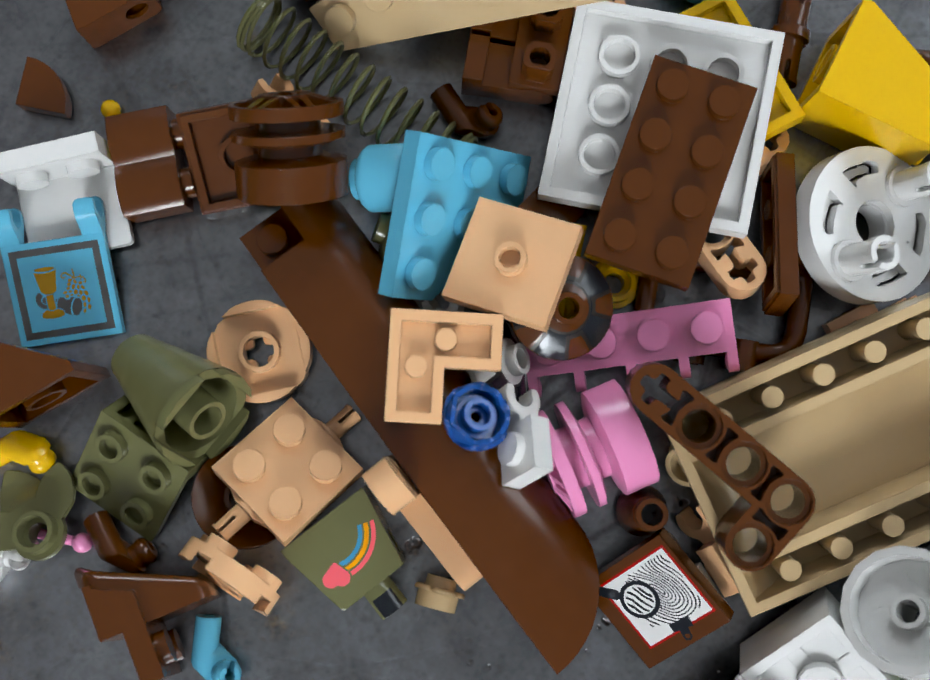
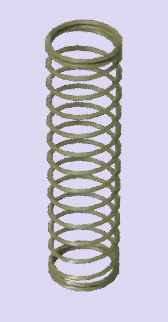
[236,0,478,144]

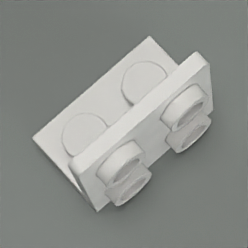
[0,131,135,250]

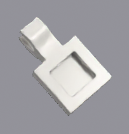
[498,383,553,489]

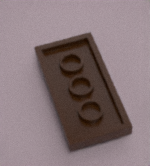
[584,55,758,292]

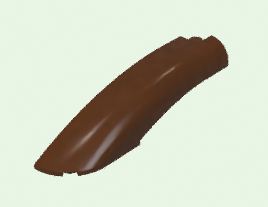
[240,199,600,674]

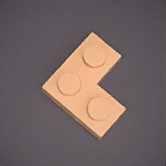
[384,308,504,425]

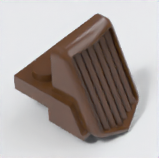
[74,567,221,680]

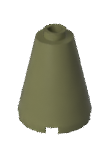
[111,334,252,467]

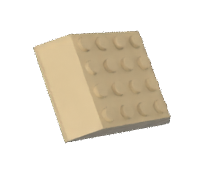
[661,292,930,617]

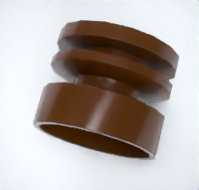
[228,91,350,206]

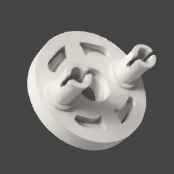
[796,146,930,305]

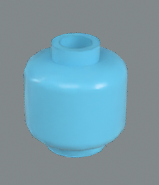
[349,143,403,212]

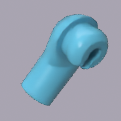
[191,614,242,680]

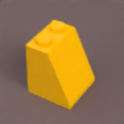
[793,0,930,166]

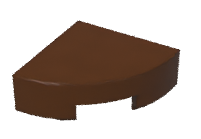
[16,56,72,119]

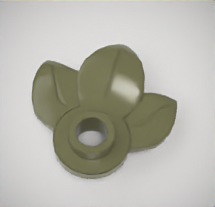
[0,462,76,561]

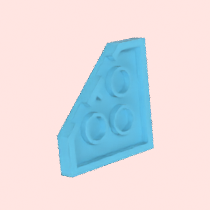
[378,130,531,301]

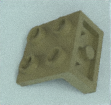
[72,394,210,541]

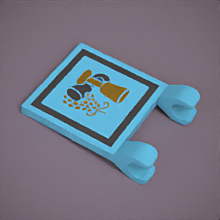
[0,196,126,348]

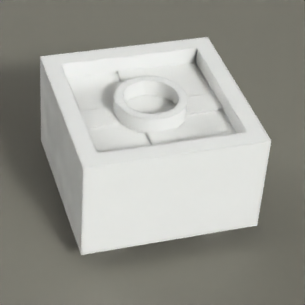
[740,586,900,680]

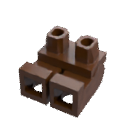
[461,7,574,105]

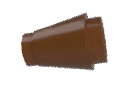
[616,486,669,537]

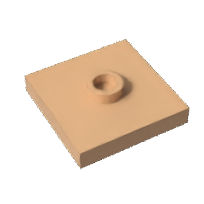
[441,197,583,333]

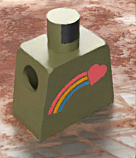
[280,485,407,620]

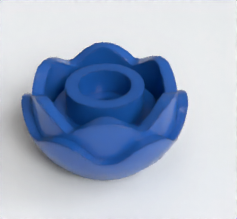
[442,382,510,452]

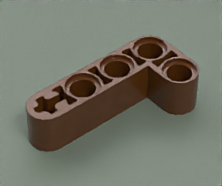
[624,362,816,572]

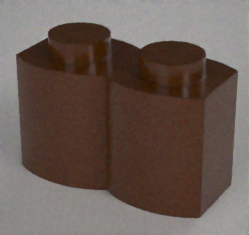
[105,105,197,223]

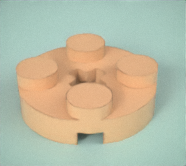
[206,300,313,404]
[178,533,283,616]

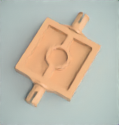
[211,397,363,547]

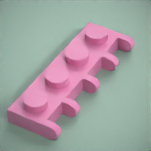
[525,298,740,397]

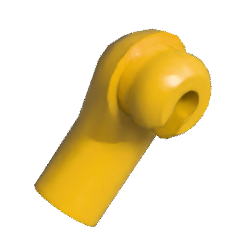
[0,430,57,474]

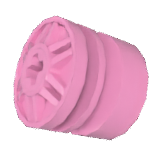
[538,379,660,518]

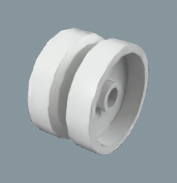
[840,545,930,680]

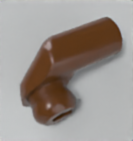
[430,83,503,138]
[83,510,158,573]

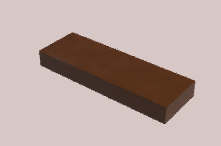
[759,152,800,316]

